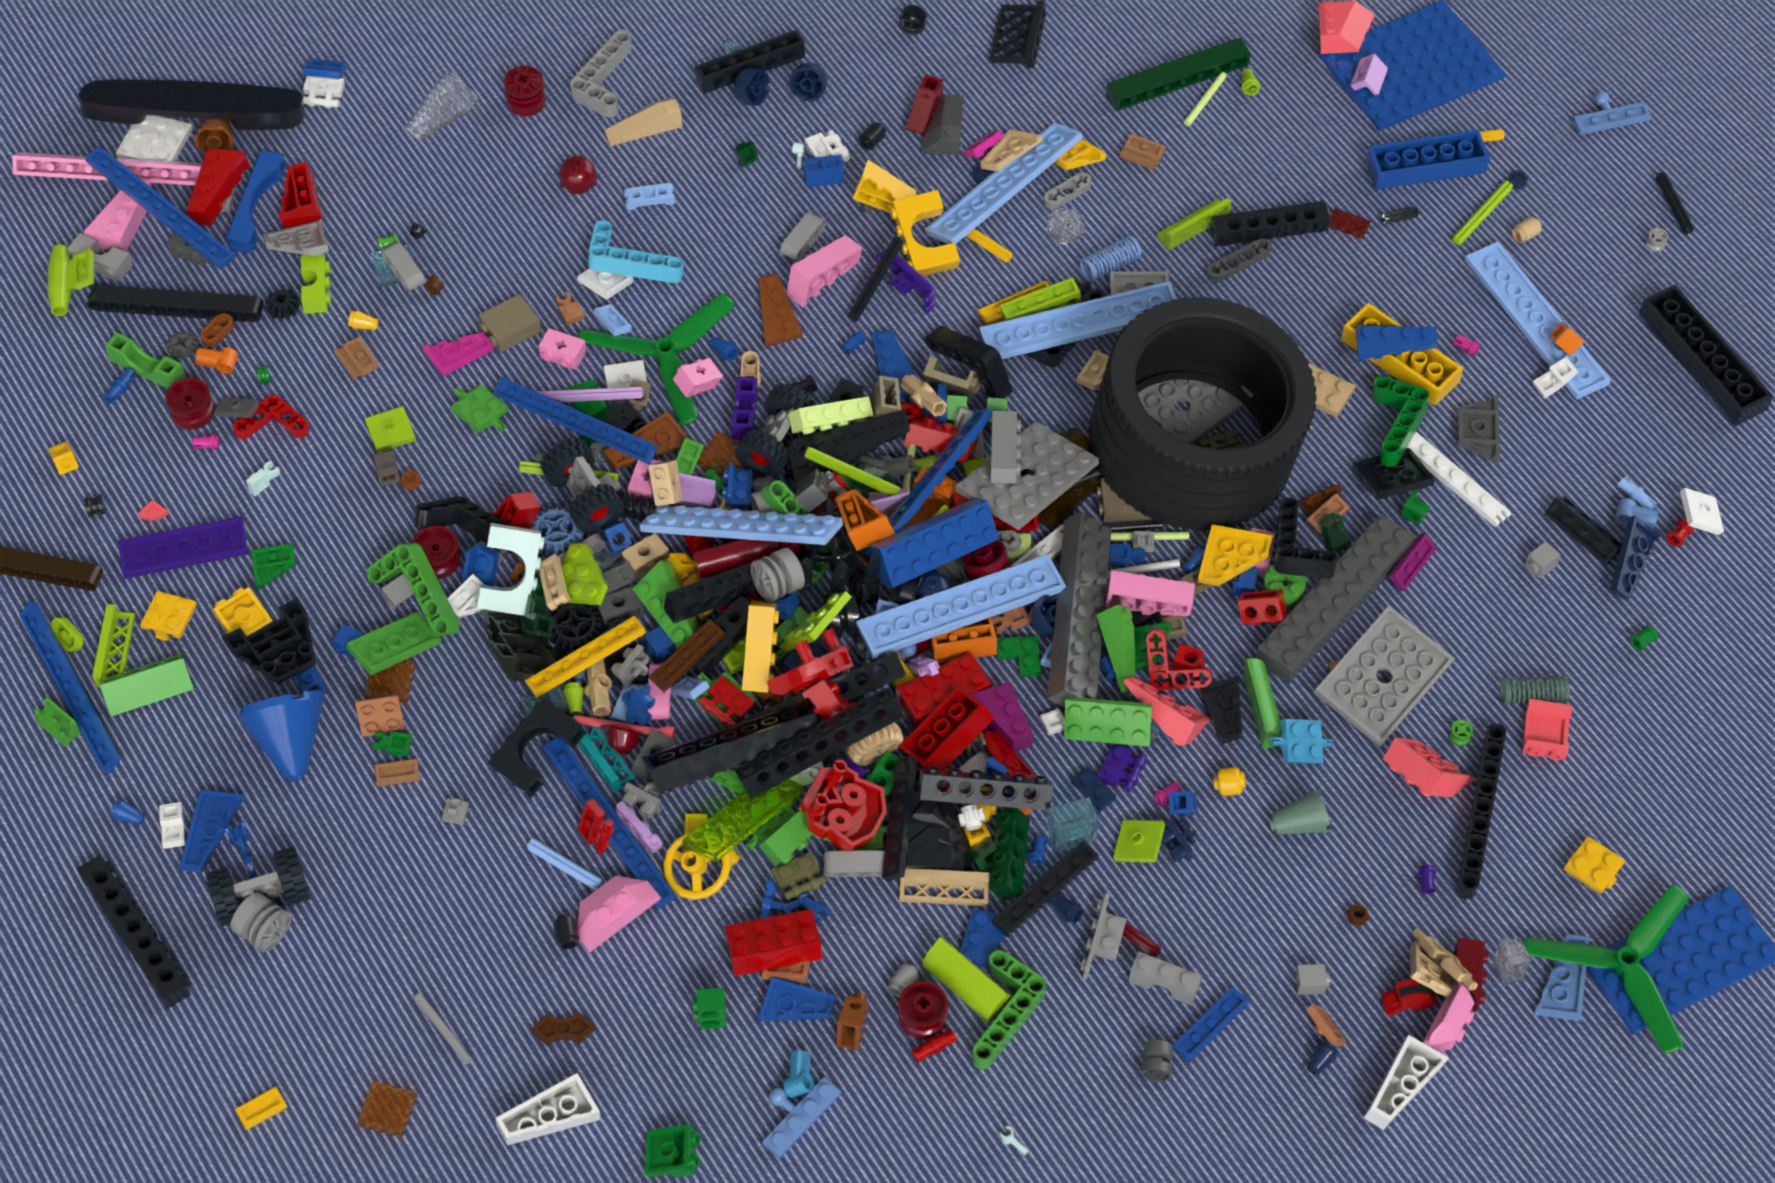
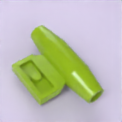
[47,244,94,316]

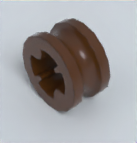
[424,276,444,295]

